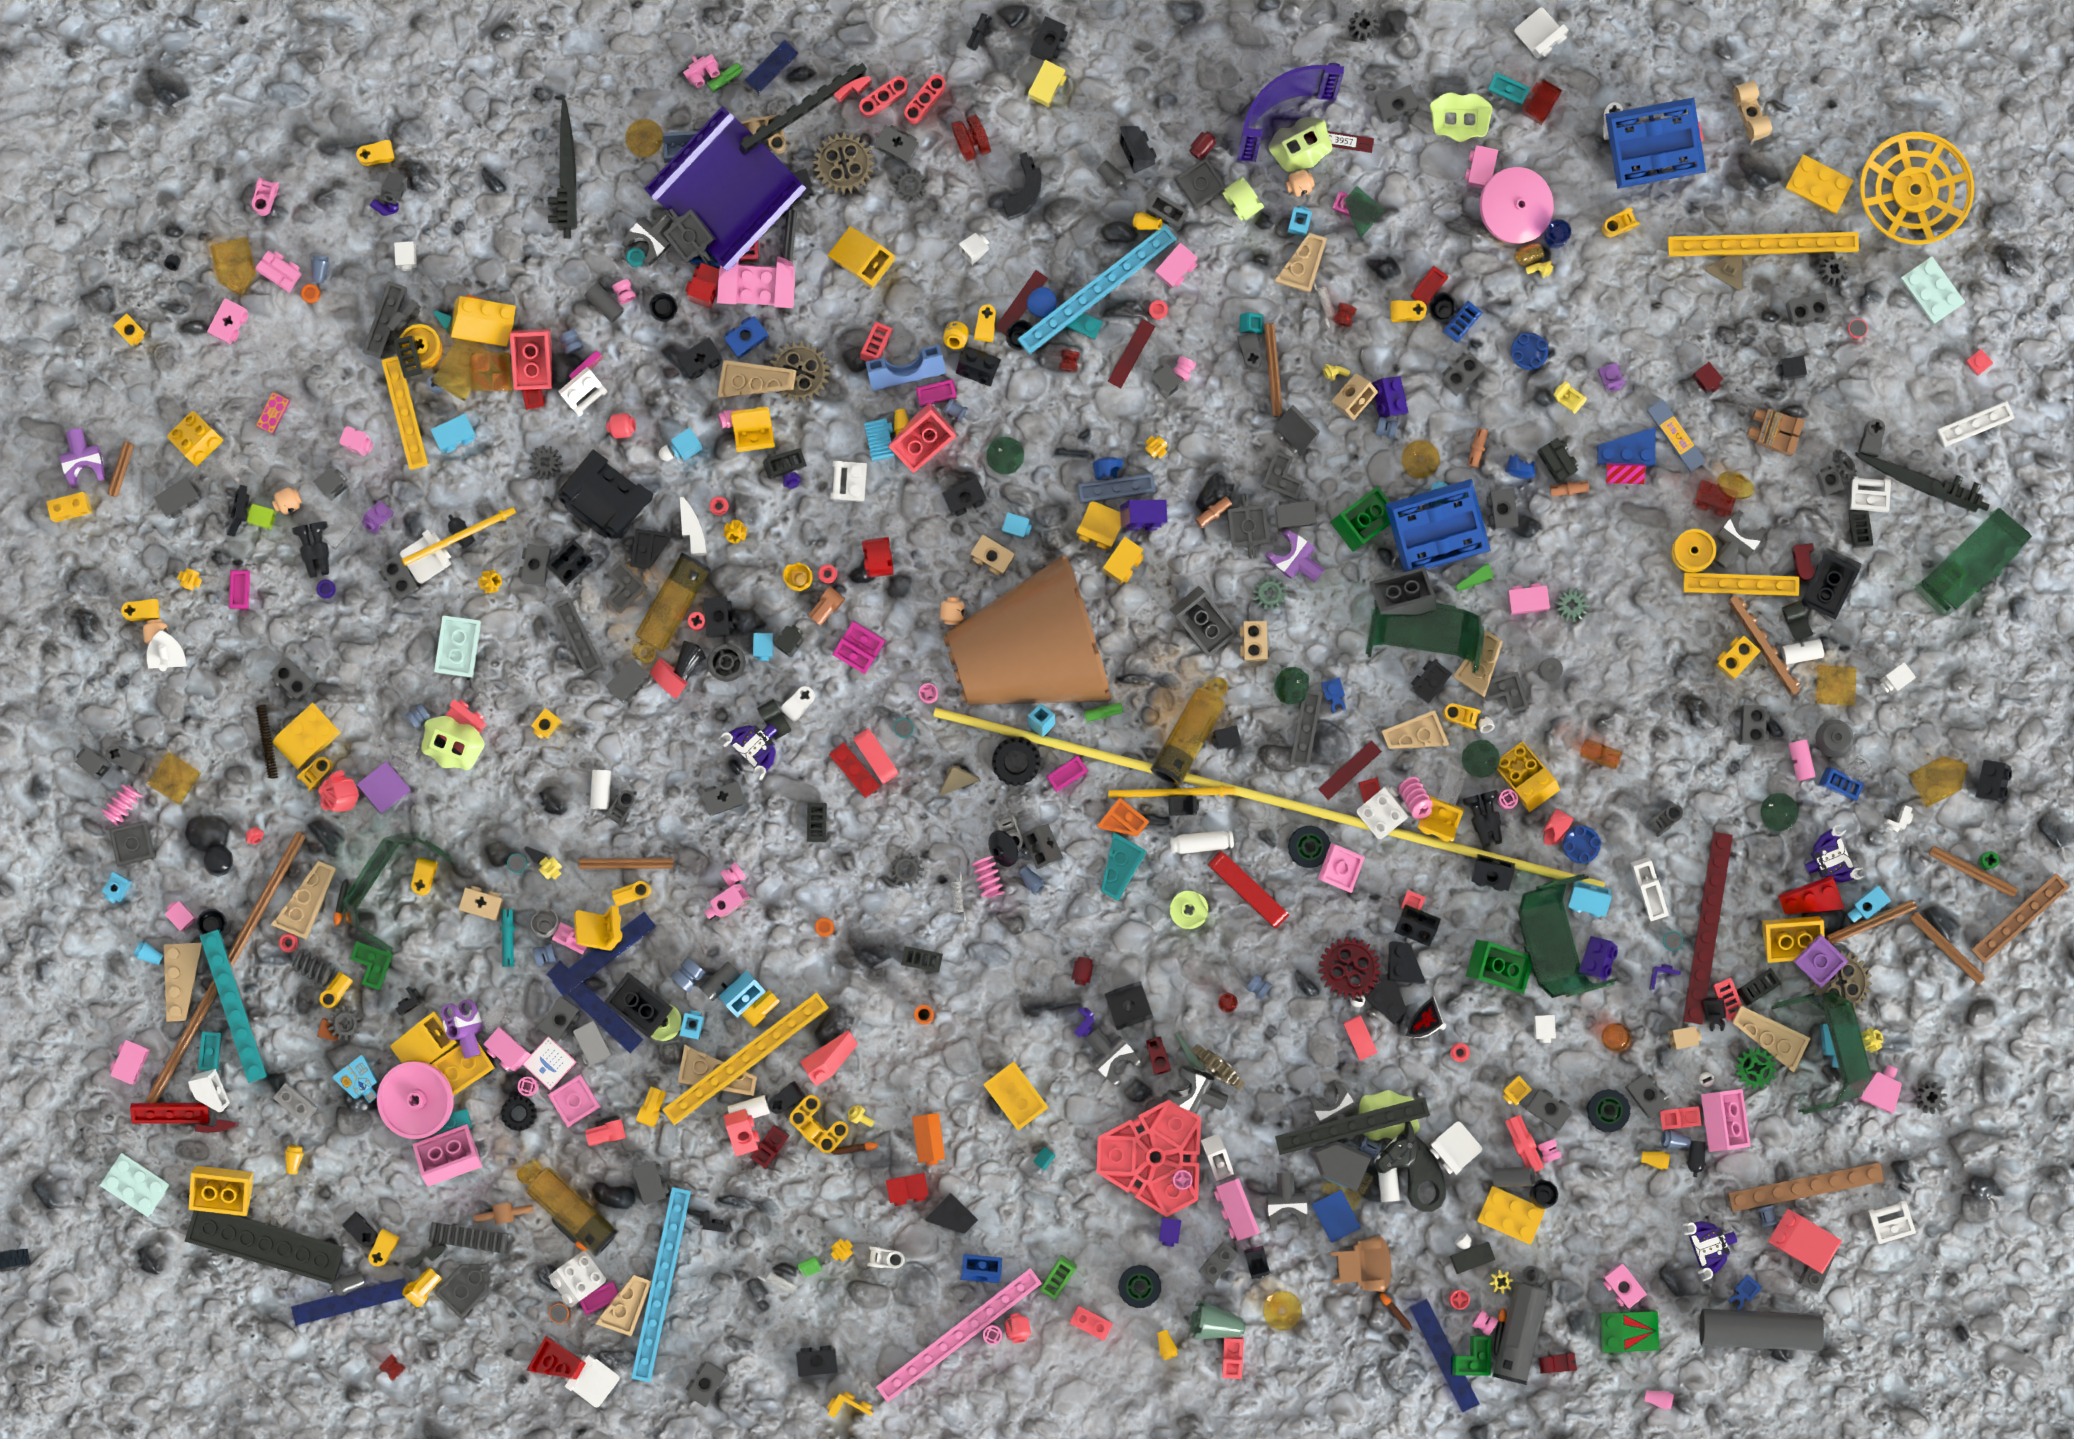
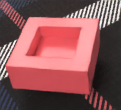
[1965,349,1993,376]
[1400,890,1426,910]

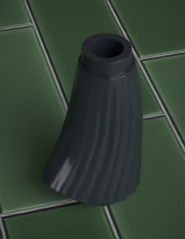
[675,641,706,681]

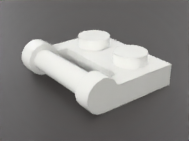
[558,367,608,417]
[830,461,867,502]
[1850,476,1891,512]
[1867,1199,1916,1244]

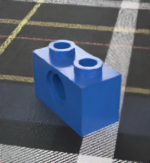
[724,316,769,359]
[960,1254,1002,1283]

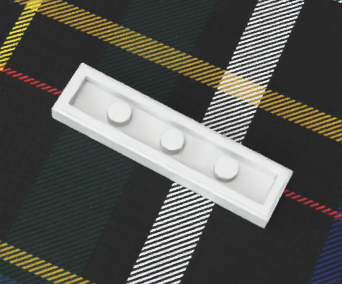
[1936,401,2015,448]

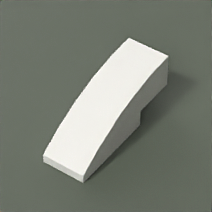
[680,497,708,556]
[1630,857,1669,921]

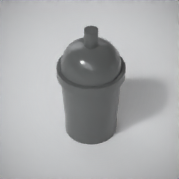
[1096,160,1128,191]
[327,1272,365,1296]

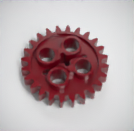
[1318,937,1381,1000]

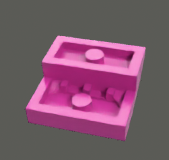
[832,621,886,674]

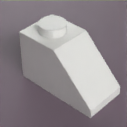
[959,233,989,265]
[188,1069,230,1112]
[1201,1133,1234,1181]

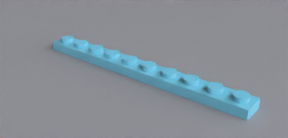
[1017,225,1177,355]
[631,1187,692,1382]

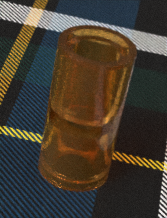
[1579,738,1622,770]

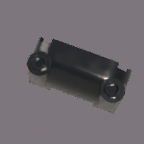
[557,449,654,539]

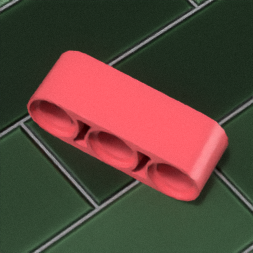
[904,74,945,124]
[859,76,908,118]
[853,728,899,784]

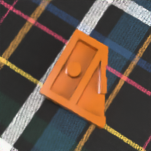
[1096,798,1150,837]

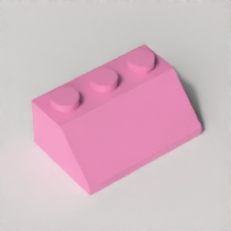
[1701,1089,1751,1152]
[412,1124,482,1187]
[1214,1178,1260,1241]

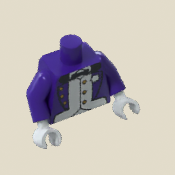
[719,723,777,780]
[1804,823,1865,883]
[1683,1221,1737,1281]

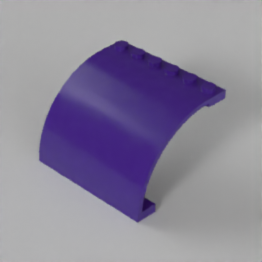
[1237,63,1344,162]
[644,106,806,272]

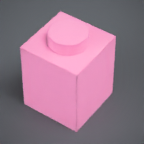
[165,901,197,932]

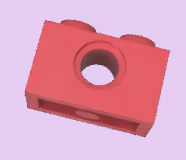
[724,1109,760,1156]
[1069,1305,1113,1341]

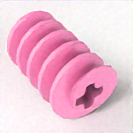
[1398,777,1433,819]
[101,784,143,826]
[972,856,1005,898]

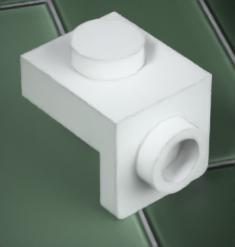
[1884,805,1913,832]

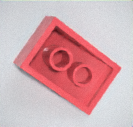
[510,329,552,390]
[888,403,956,473]
[1768,1209,1842,1274]

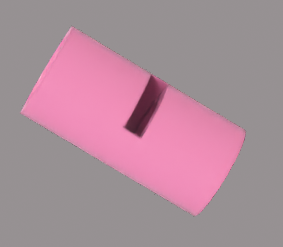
[1788,739,1816,781]

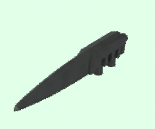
[548,98,577,239]
[1855,452,1990,513]

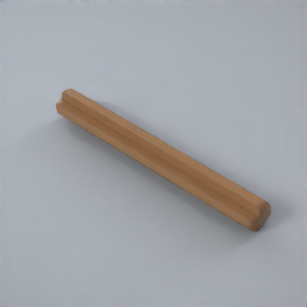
[1264,323,1283,417]
[1929,846,2018,897]
[578,858,674,869]
[1826,900,1917,944]
[1910,912,1985,984]

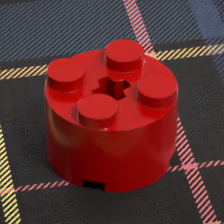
[862,537,894,578]

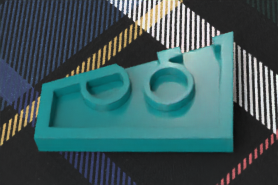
[1101,832,1147,901]

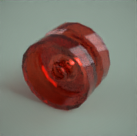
[951,113,991,163]

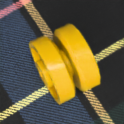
[400,324,443,370]
[1671,529,1716,573]

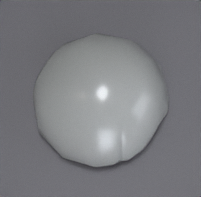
[530,909,559,938]

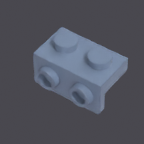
[663,131,698,163]

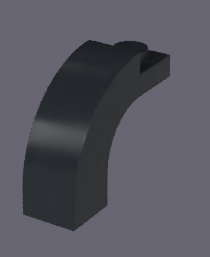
[1002,152,1042,221]

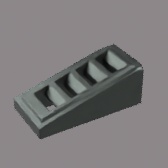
[393,336,423,378]
[763,448,807,479]
[1848,510,1873,548]
[807,803,827,842]
[901,946,943,973]
[1737,968,1781,1006]

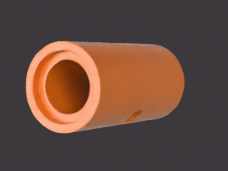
[914,1005,934,1025]

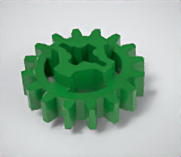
[1734,1047,1777,1089]

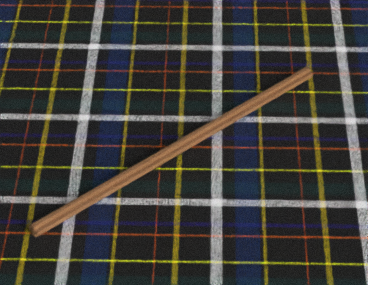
[146,832,306,1103]

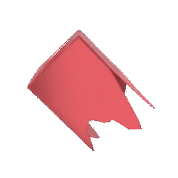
[1539,809,1574,846]

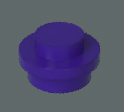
[782,472,801,489]
[316,580,336,599]

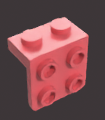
[438,699,487,753]

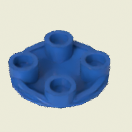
[1511,333,1549,370]
[1563,826,1601,864]

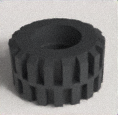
[992,736,1041,786]

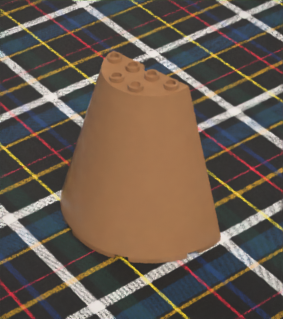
[943,555,1111,705]

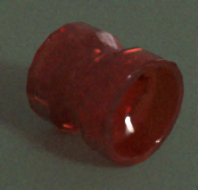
[1333,303,1357,327]
[1059,350,1080,373]
[1218,993,1238,1013]
[379,1354,406,1382]

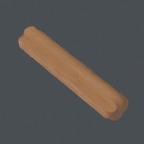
[107,441,134,497]

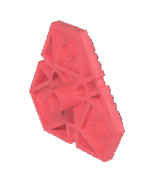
[1096,1100,1201,1217]

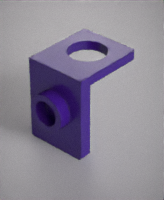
[1649,964,1681,990]

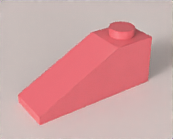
[800,1030,858,1086]

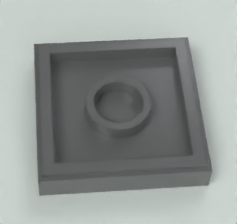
[1175,157,1226,210]
[109,820,156,867]

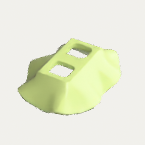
[1430,92,1493,142]
[1268,117,1332,172]
[421,716,484,770]
[1358,1090,1420,1141]

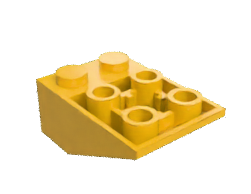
[827,226,895,290]
[1492,741,1560,813]
[390,1011,459,1064]

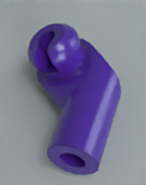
[370,199,399,216]

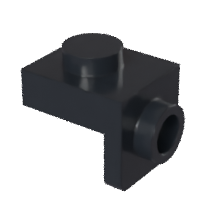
[1168,796,1199,816]
[1244,1245,1270,1279]

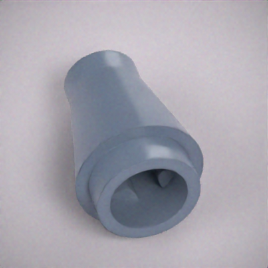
[311,255,330,283]
[1018,866,1045,895]
[1661,1129,1691,1149]

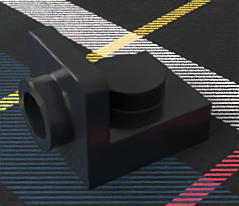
[395,986,421,1016]
[700,1210,728,1233]

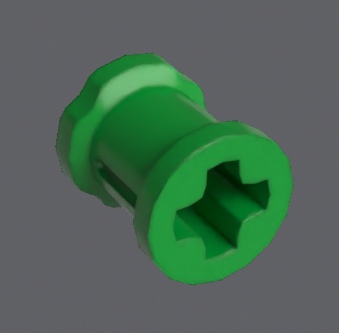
[1978,851,1999,870]

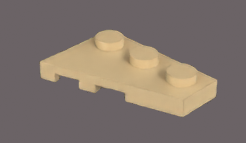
[1274,233,1327,293]
[1381,710,1449,749]
[595,1274,652,1337]

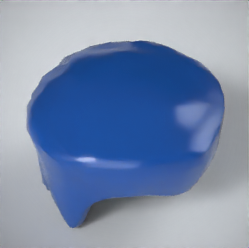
[1027,287,1057,318]
[1505,454,1535,479]
[1093,457,1123,480]

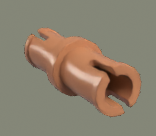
[1466,428,1489,468]
[1550,480,1589,497]
[1195,496,1233,528]

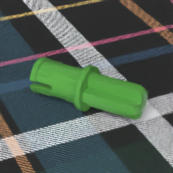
[707,63,743,93]
[1084,703,1123,722]

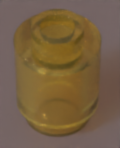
[1514,243,1544,266]

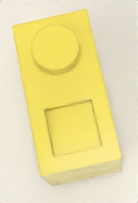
[1028,60,1067,107]

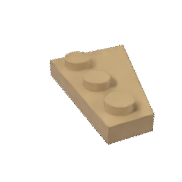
[1453,631,1503,698]

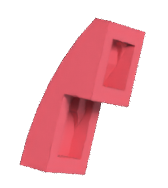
[834,76,872,104]
[650,658,688,699]
[1343,1015,1377,1061]
[1660,1106,1702,1130]
[1222,1337,1244,1379]

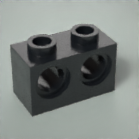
[546,539,593,587]
[1394,904,1441,947]

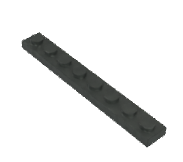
[739,63,867,155]
[1275,1097,1430,1155]

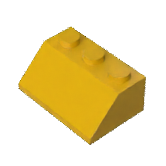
[450,296,516,347]
[1762,916,1825,963]
[189,1166,254,1216]

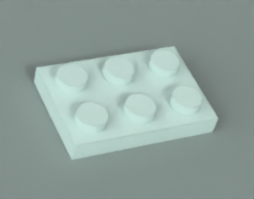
[1900,257,1965,325]
[434,616,481,678]
[100,1153,171,1217]

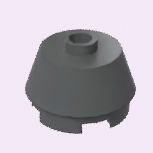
[707,644,746,682]
[1815,719,1854,758]

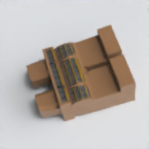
[1746,409,1805,457]

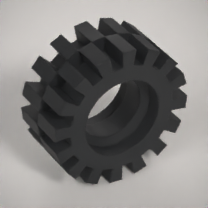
[501,1096,537,1131]

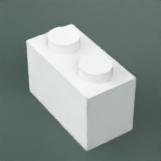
[1879,662,1916,695]

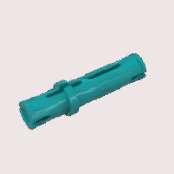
[500,909,515,967]

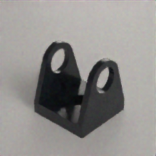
[1104,981,1154,1031]

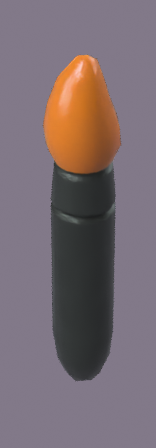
[333,879,349,926]
[552,1217,587,1251]
[1493,1308,1506,1356]

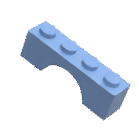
[865,344,946,391]

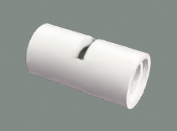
[1781,639,1824,665]
[590,770,611,810]
[727,1095,770,1118]
[1378,1168,1400,1202]

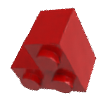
[685,263,720,309]
[886,1173,929,1206]

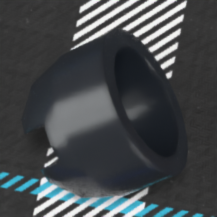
[164,254,181,271]

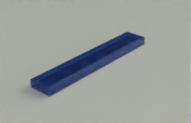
[552,911,656,997]
[546,960,644,1054]
[291,1278,407,1326]
[1409,1299,1480,1413]

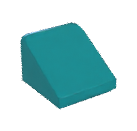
[433,310,453,333]
[1239,312,1263,334]
[1033,1147,1055,1170]

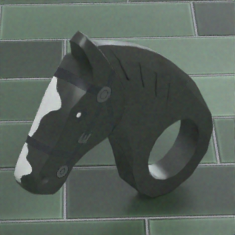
[1374,1121,1446,1212]

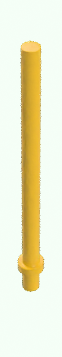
[401,507,516,566]
[1108,785,1235,798]

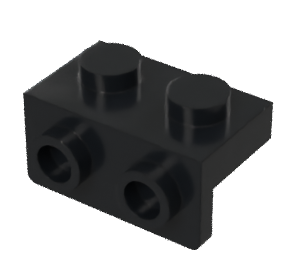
[956,346,1001,387]
[1410,658,1452,704]
[1975,760,2012,804]

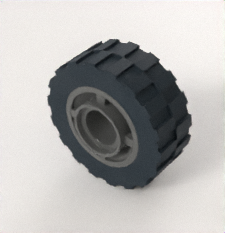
[0,1249,30,1272]

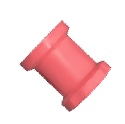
[688,612,706,631]

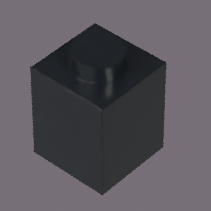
[1776,356,1807,381]
[1211,725,1241,751]

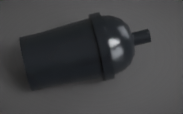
[448,514,476,549]
[1686,1141,1706,1178]

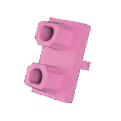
[683,54,720,88]
[552,922,587,954]

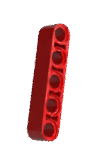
[1208,850,1289,929]

